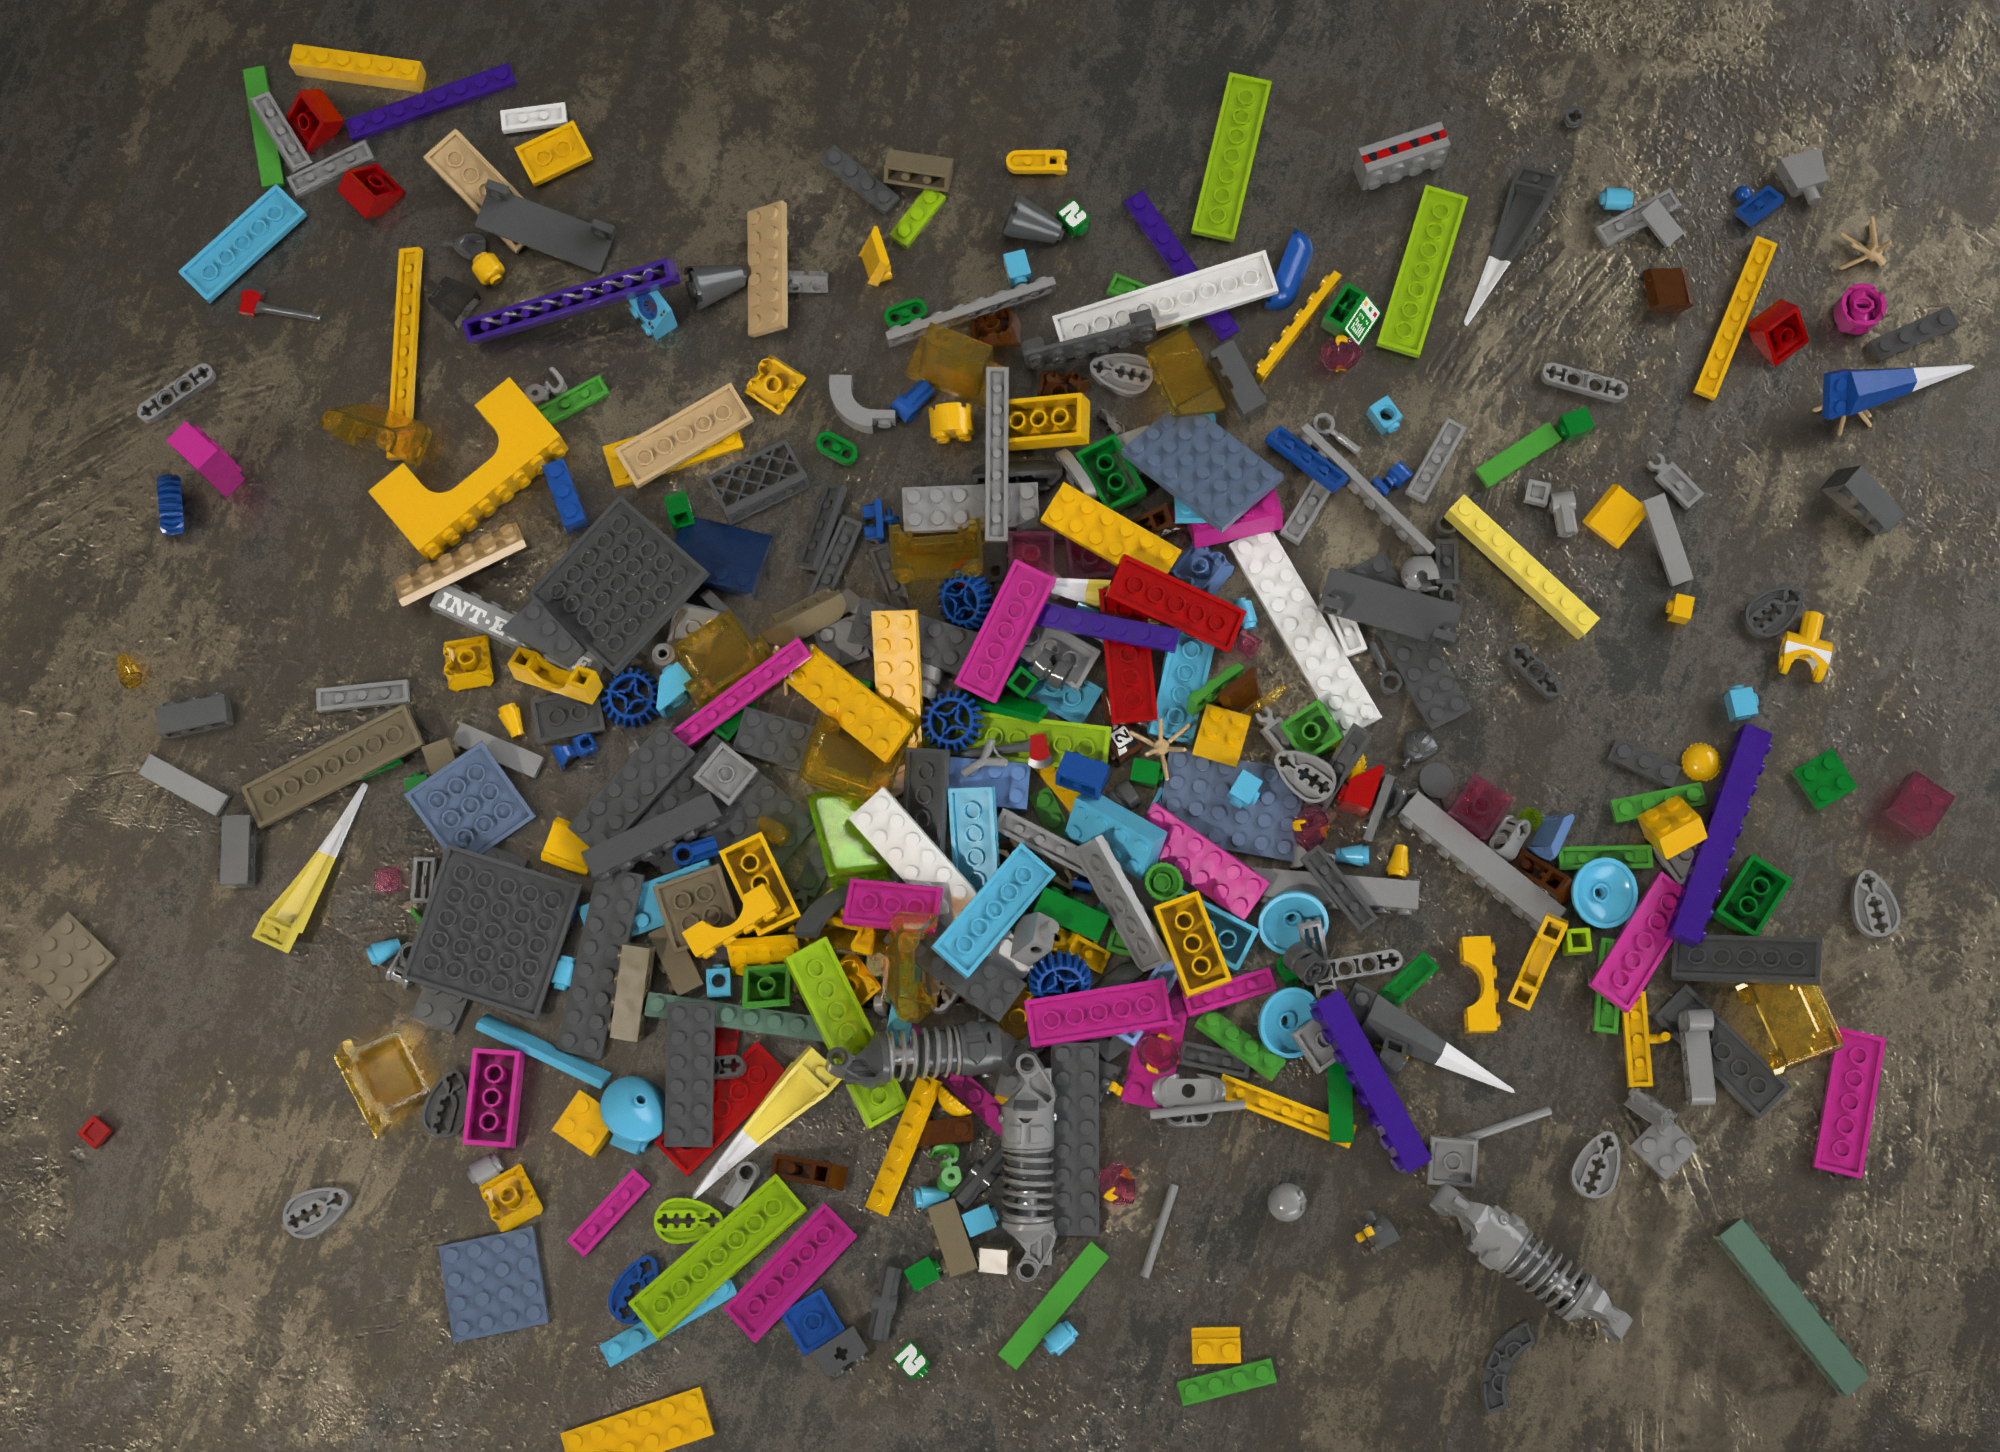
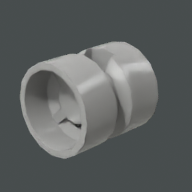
[921,663,944,704]

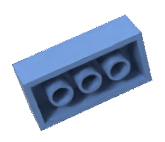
[947,757,1031,814]

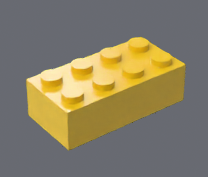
[1008,393,1090,451]
[718,832,801,937]
[1152,891,1232,999]

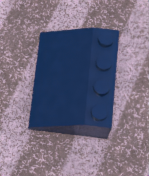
[674,517,773,600]

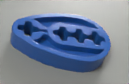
[608,1256,660,1324]

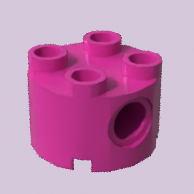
[1833,283,1887,335]

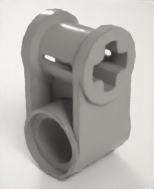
[1489,814,1531,862]
[385,942,413,989]

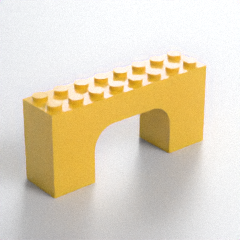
[368,377,569,563]

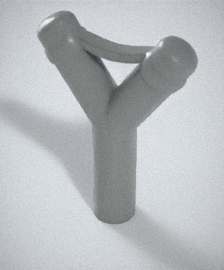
[960,738,1008,778]

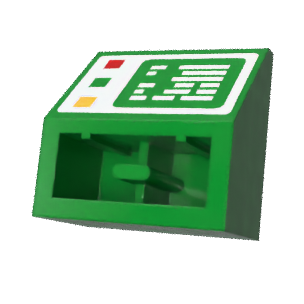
[1321,282,1382,349]

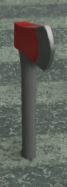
[239,284,323,323]
[961,734,1054,769]

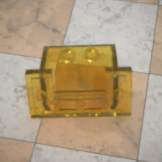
[905,322,1004,408]
[672,609,774,710]
[334,1030,431,1139]

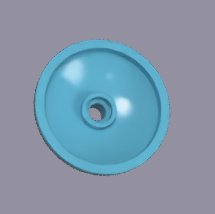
[1571,858,1638,928]
[1258,891,1329,955]
[1258,987,1317,1058]
[600,1076,665,1143]

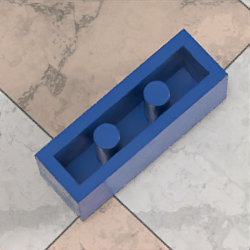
[542,458,590,534]

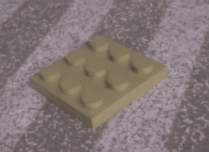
[652,864,738,954]
[17,911,118,1011]

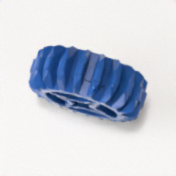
[157,474,184,536]
[937,569,995,630]
[601,667,659,729]
[921,690,984,753]
[1028,949,1092,999]

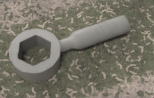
[1312,413,1361,455]

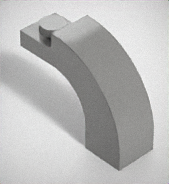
[829,375,896,434]

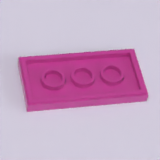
[842,878,943,935]

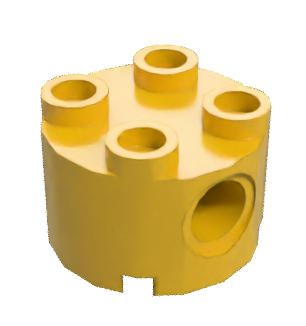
[929,402,975,444]

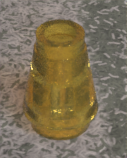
[115,654,142,689]
[755,815,791,847]

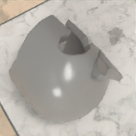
[1401,556,1440,593]
[1267,1183,1307,1222]

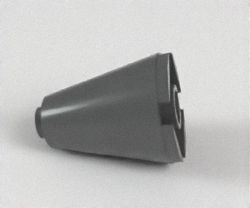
[1001,193,1065,243]
[684,265,748,310]

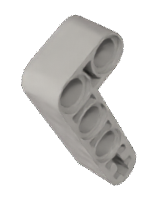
[1312,949,1403,999]
[1678,1009,1716,1106]

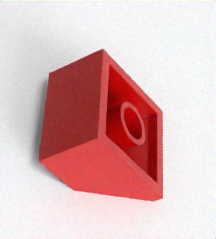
[285,89,344,153]
[337,163,406,219]
[1746,299,1809,367]
[1336,765,1385,818]

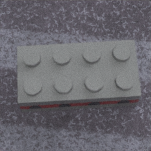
[1353,122,1451,190]

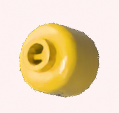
[472,252,505,286]

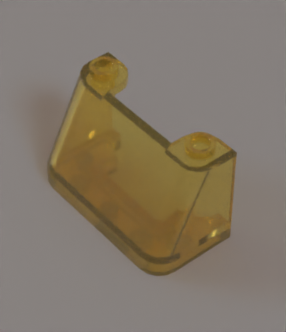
[318,402,432,469]
[889,518,984,583]
[799,713,908,803]
[889,911,937,1023]
[1735,983,1843,1075]

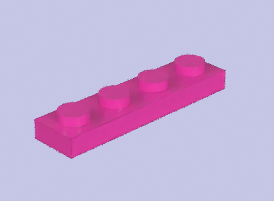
[1180,967,1277,1018]
[567,1169,651,1257]

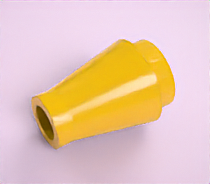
[498,702,524,738]
[1386,844,1409,880]

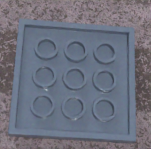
[404,741,536,854]
[438,1227,550,1343]

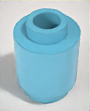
[1599,187,1633,211]
[1233,597,1258,633]
[550,955,576,991]
[1043,1320,1079,1356]

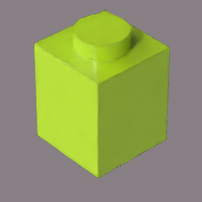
[1561,928,1592,956]

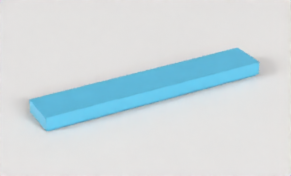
[475,1014,612,1089]

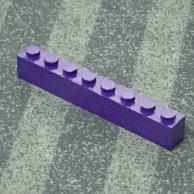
[1309,989,1432,1173]

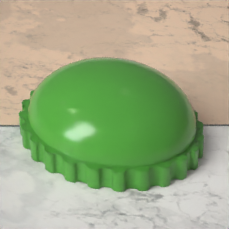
[1143,862,1184,902]

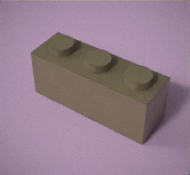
[883,149,954,192]
[647,925,706,997]
[924,1198,978,1278]

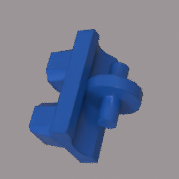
[862,498,900,544]

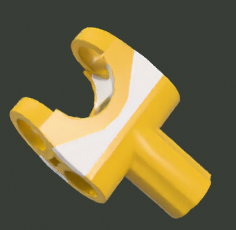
[1778,611,1833,683]

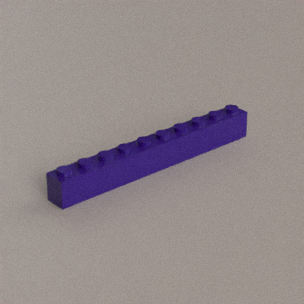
[462,258,681,345]
[1665,723,1772,947]

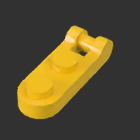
[1006,150,1067,176]

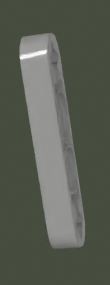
[137,363,216,424]
[1541,363,1628,403]

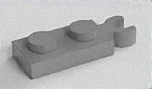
[1646,453,1705,511]
[1253,706,1295,766]

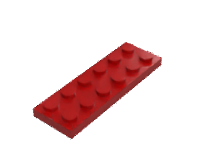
[1104,554,1247,653]
[1098,588,1158,725]
[654,1041,785,1177]

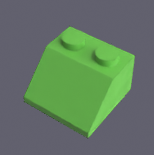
[1280,699,1345,757]
[742,963,795,1009]

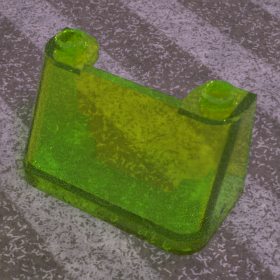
[806,788,890,890]

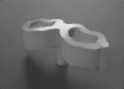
[1096,409,1125,436]

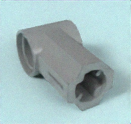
[1548,491,1578,538]
[720,1161,760,1208]

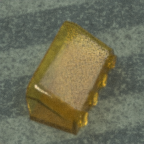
[1145,326,1227,417]

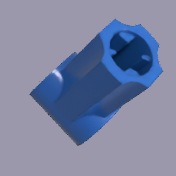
[890,379,935,424]
[672,836,720,868]

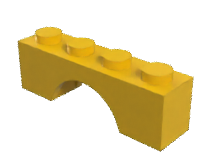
[507,646,603,705]
[682,883,781,959]
[1507,911,1569,1011]
[1458,936,1501,1034]

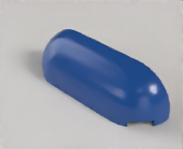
[1264,229,1313,310]

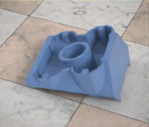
[1169,542,1234,595]
[1526,814,1575,863]

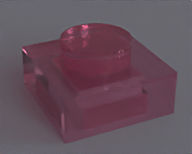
[1233,628,1262,659]
[374,868,400,894]

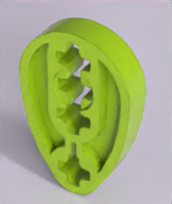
[654,1198,724,1244]

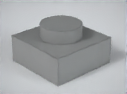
[1523,479,1551,507]

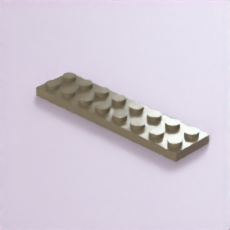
[241,704,425,829]

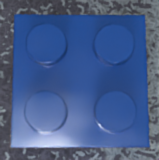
[781,1288,846,1356]

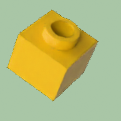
[1665,593,1695,625]

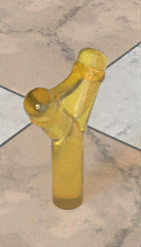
[1246,684,1287,718]

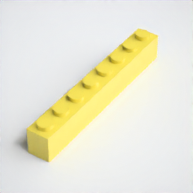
[1444,494,1600,640]

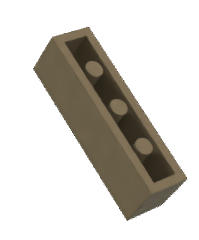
[608,942,656,1042]

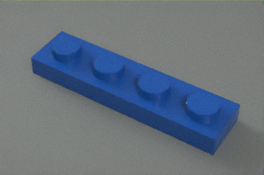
[1265,425,1349,494]

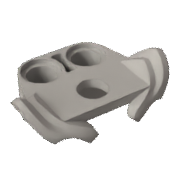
[1152,1073,1226,1128]

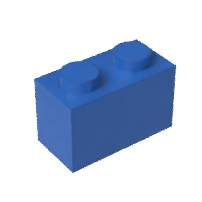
[1055,750,1110,800]

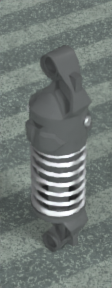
[825,1018,1046,1090]

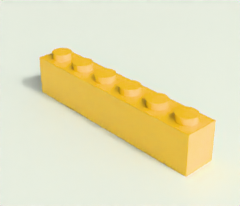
[289,44,427,93]

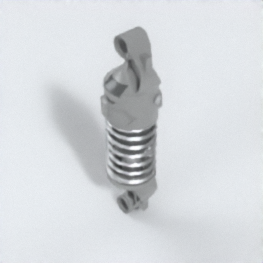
[998,1051,1058,1282]
[1429,1184,1633,1342]

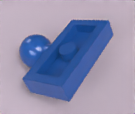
[1735,185,1784,228]

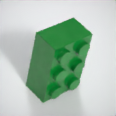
[1074,433,1147,513]
[1712,854,1793,936]
[1033,886,1110,945]

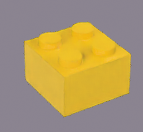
[1192,703,1251,767]
[1637,795,1708,860]
[552,1090,612,1158]

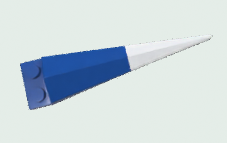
[1822,364,1975,420]

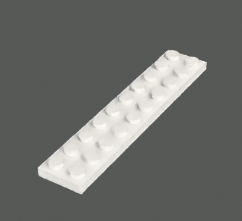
[1052,250,1279,342]
[1228,531,1382,735]
[849,786,1033,980]

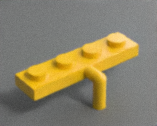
[1621,991,1671,1088]

